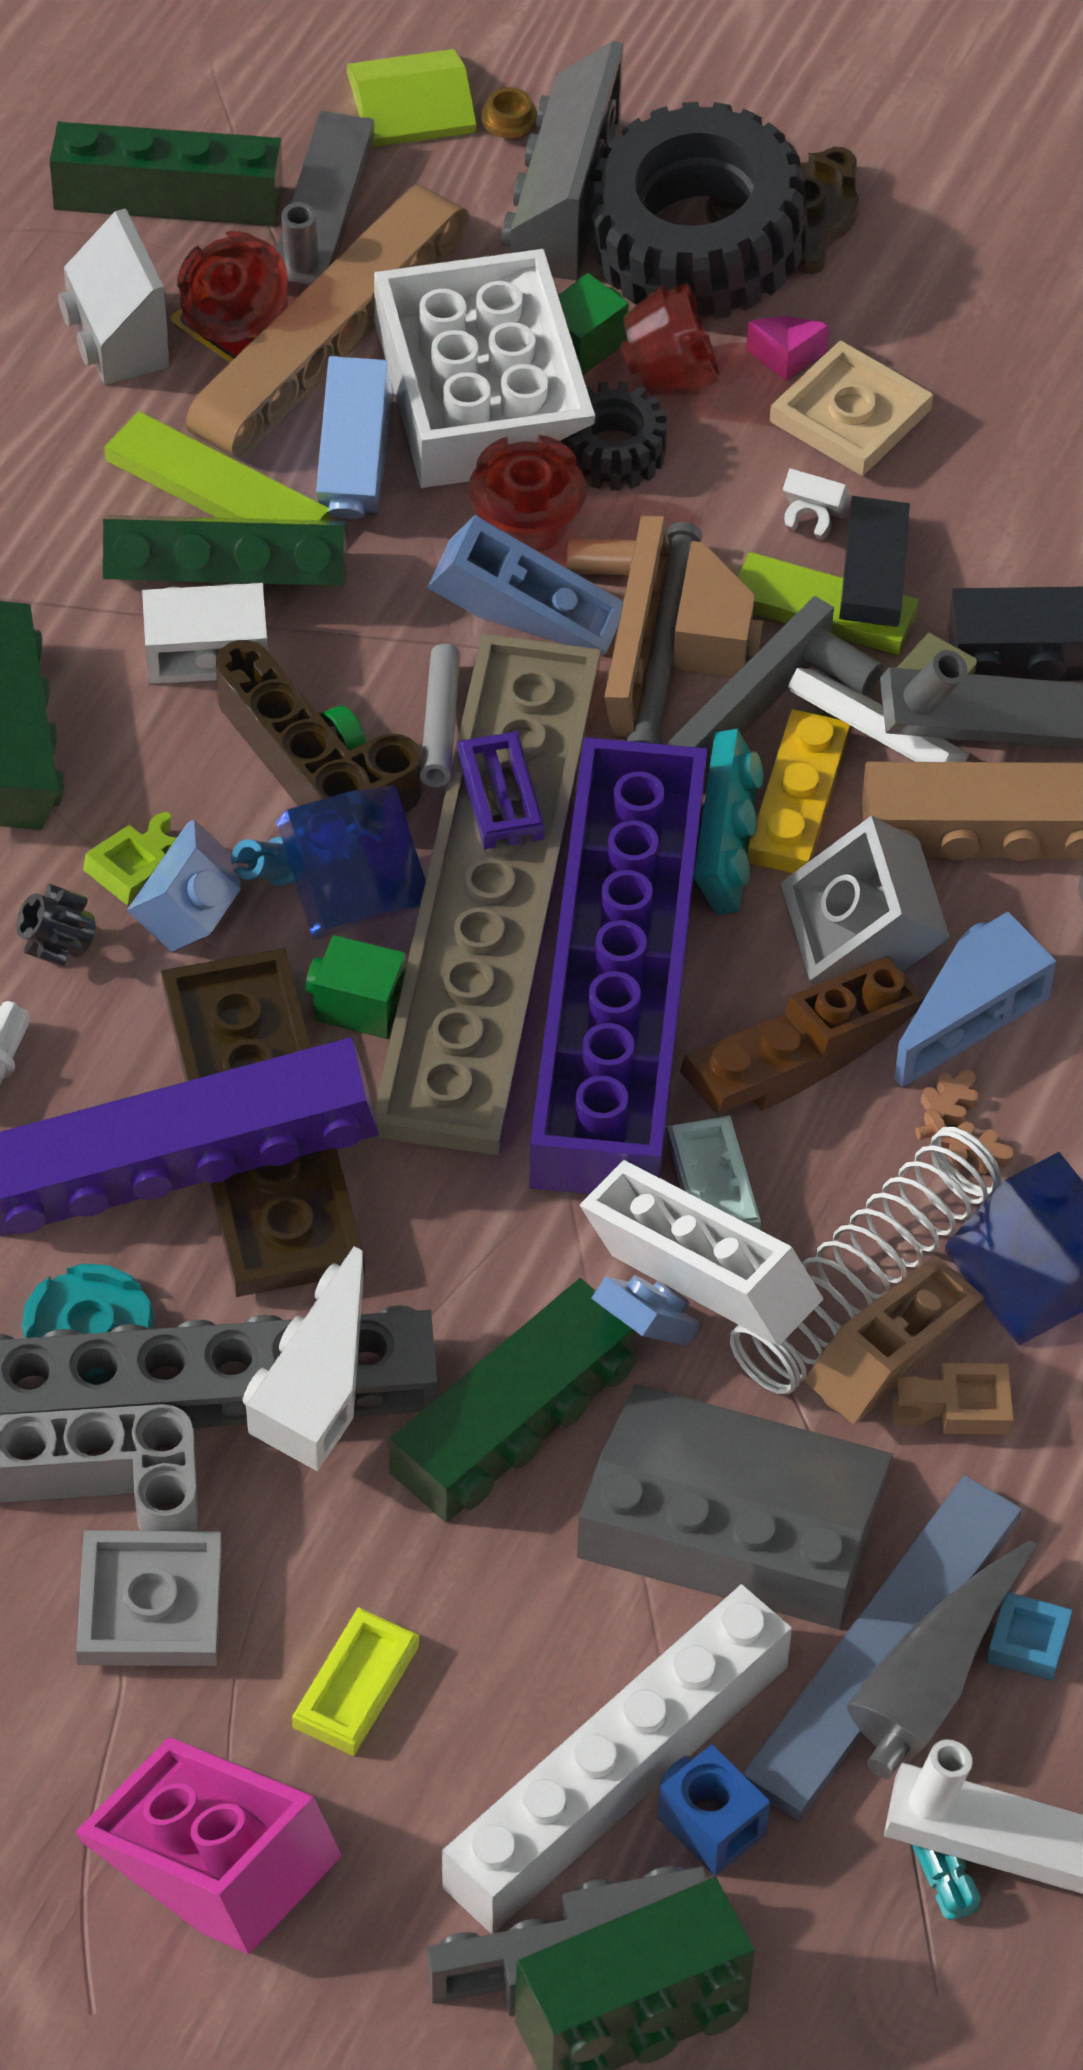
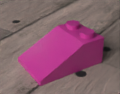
[75,1737,342,1955]

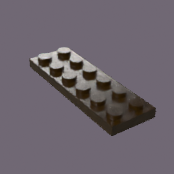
[161,948,365,1297]

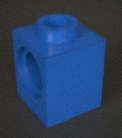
[657,1744,770,1876]

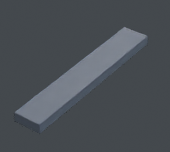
[743,1475,1022,1822]

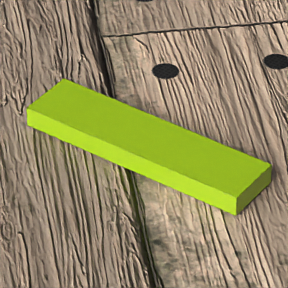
[104,411,330,521]

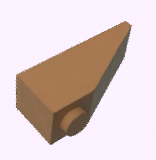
[804,1255,985,1425]

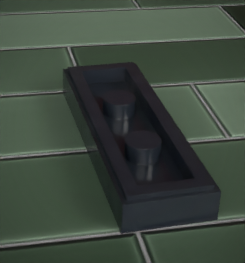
[839,496,910,627]

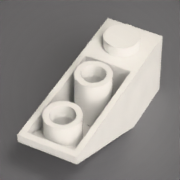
[243,1246,363,1471]

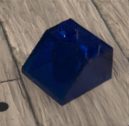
[276,785,426,940]
[944,1152,1083,1346]

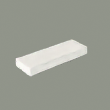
[788,668,969,762]

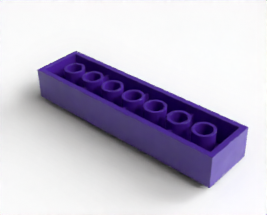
[529,737,707,1194]

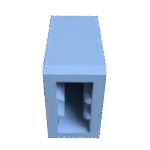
[316,356,393,519]

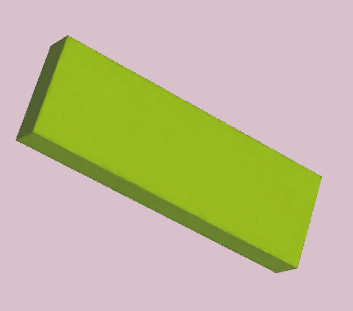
[738,552,919,655]

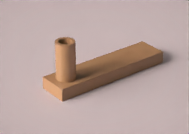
[567,516,670,737]

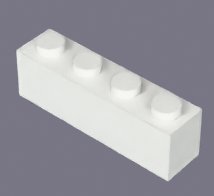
[580,1160,823,1346]

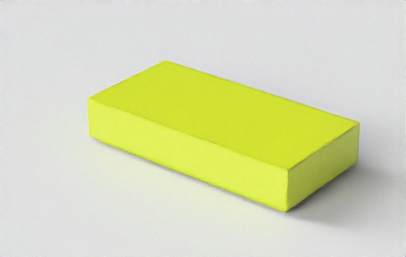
[292,1607,419,1757]

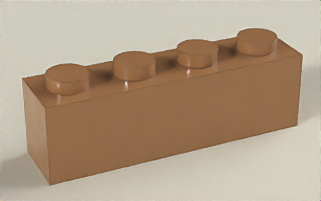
[862,762,1083,861]

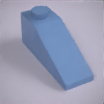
[427,515,624,656]
[894,911,1056,1088]

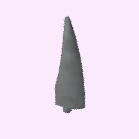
[847,1541,1038,1779]

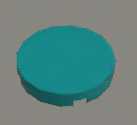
[21,1263,155,1385]

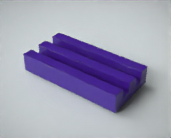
[457,731,545,850]

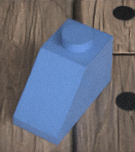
[126,820,241,952]

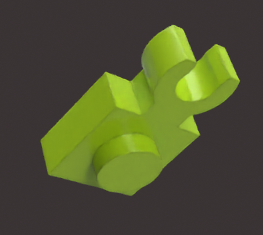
[83,812,177,906]

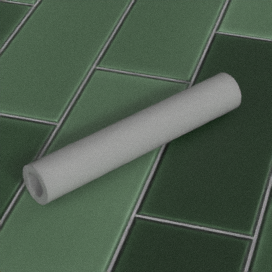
[420,644,461,787]

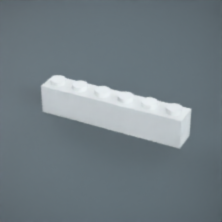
[442,1584,792,1934]

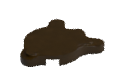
[706,147,859,274]

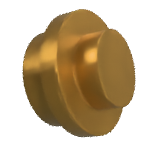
[482,87,537,139]

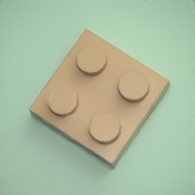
[770,340,933,476]

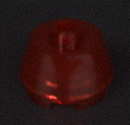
[177,231,288,345]
[621,283,720,395]
[468,435,587,552]

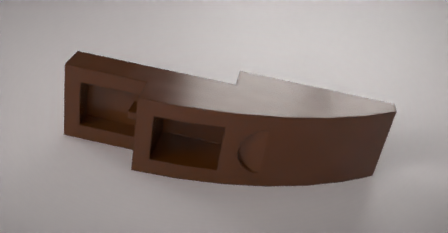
[680,956,925,1115]

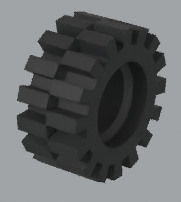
[561,381,667,491]

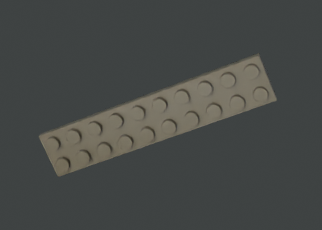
[373,633,601,1156]

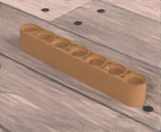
[186,184,469,459]

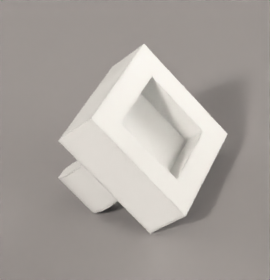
[782,468,852,540]

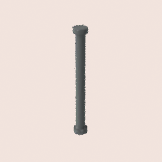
[627,522,702,744]

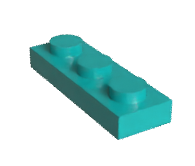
[694,729,764,915]

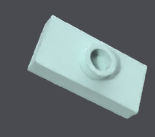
[667,1115,761,1230]

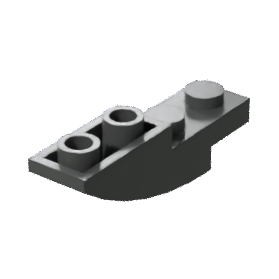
[426,1866,706,2016]

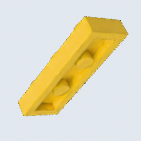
[747,709,850,873]

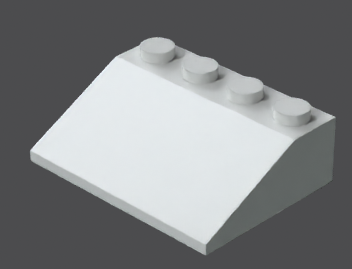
[374,249,595,488]

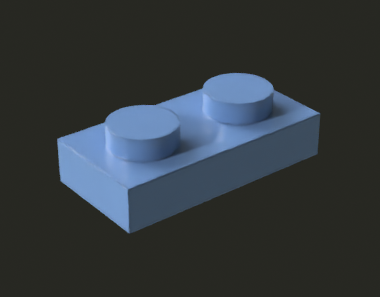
[591,1275,702,1346]

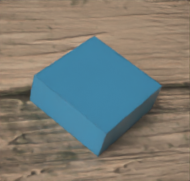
[986,1592,1072,1681]

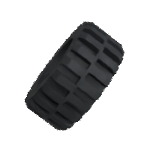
[588,101,808,321]

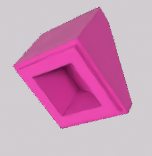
[746,316,829,381]

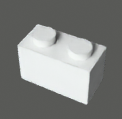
[142,583,267,684]

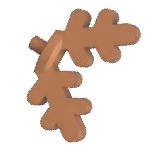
[915,1069,1014,1174]

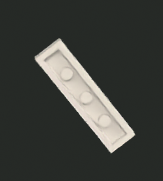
[884,1740,1083,1894]

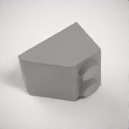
[58,209,170,386]
[781,815,950,985]

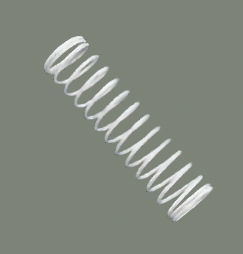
[730,1127,1002,1394]

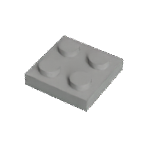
[76,1530,222,1666]

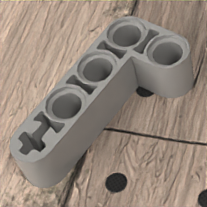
[0,1404,199,1531]

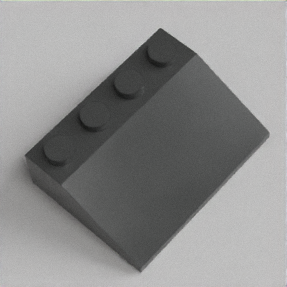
[577,1384,893,1630]

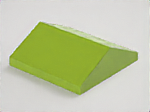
[347,49,476,148]

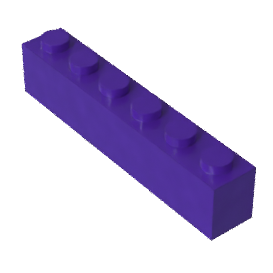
[0,1037,379,1237]

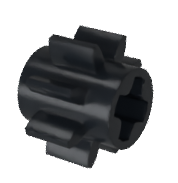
[16,884,96,967]

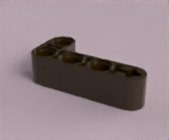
[216,640,421,836]

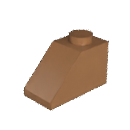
[673,541,764,678]

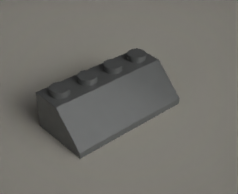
[502,41,623,281]

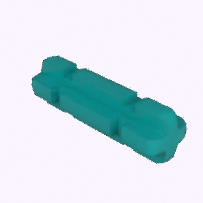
[912,1844,980,1921]

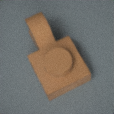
[891,1362,1014,1435]

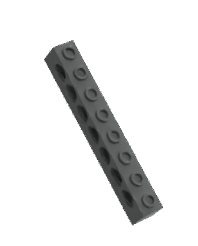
[0,1305,437,1428]

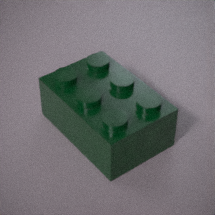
[515,1876,755,2070]

